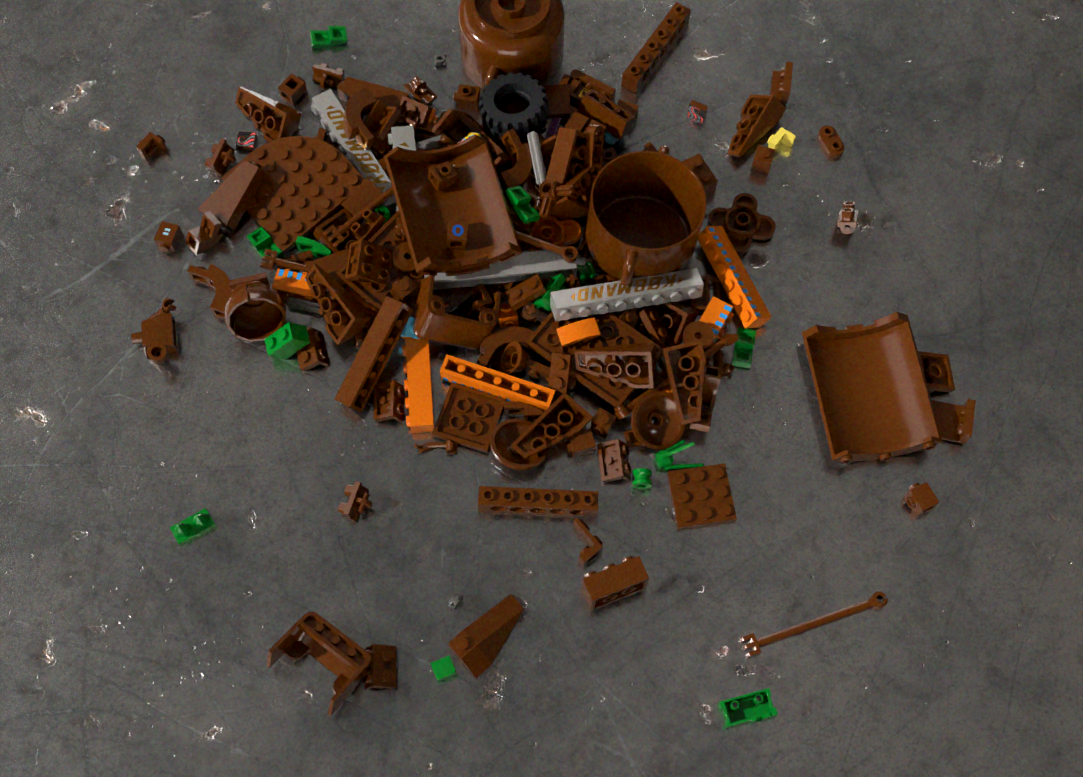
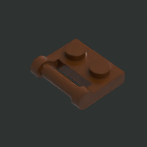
[690,276,722,313]

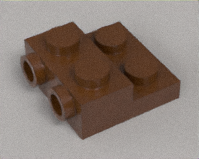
[918,351,955,394]

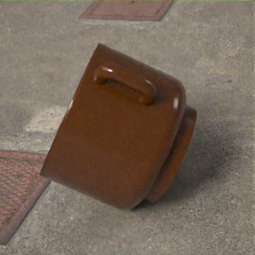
[458,0,565,89]
[586,145,706,286]

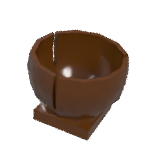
[225,272,286,342]

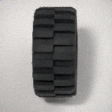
[479,72,549,142]

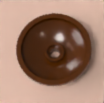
[631,391,686,450]
[490,419,548,470]

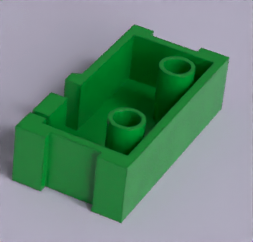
[718,688,778,729]

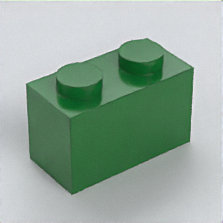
[264,322,310,360]

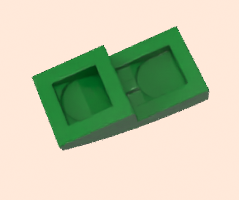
[310,26,348,49]
[506,186,540,224]
[246,226,284,258]
[296,236,332,260]
[731,327,756,369]

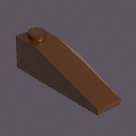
[727,94,786,157]

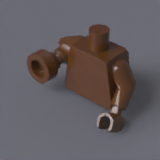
[131,298,178,364]

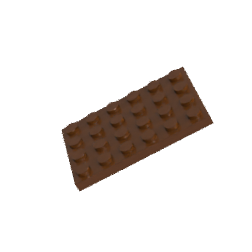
[526,287,663,408]

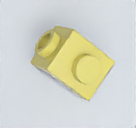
[767,127,796,151]

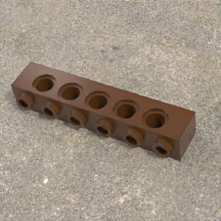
[621,2,691,94]
[478,486,599,518]

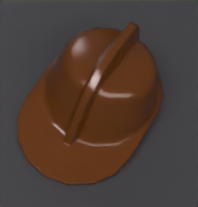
[491,341,531,375]

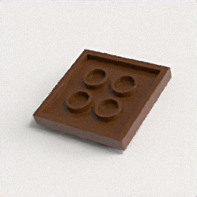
[432,382,506,453]
[667,463,737,530]

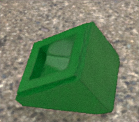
[430,655,457,683]

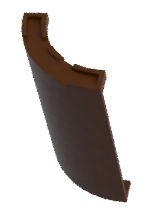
[384,134,522,276]
[802,312,943,464]

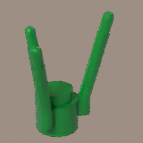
[655,440,704,471]

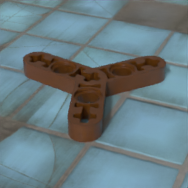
[564,124,604,200]

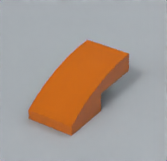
[556,317,601,348]

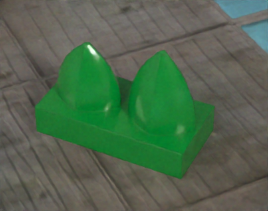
[532,274,567,312]
[170,508,216,546]

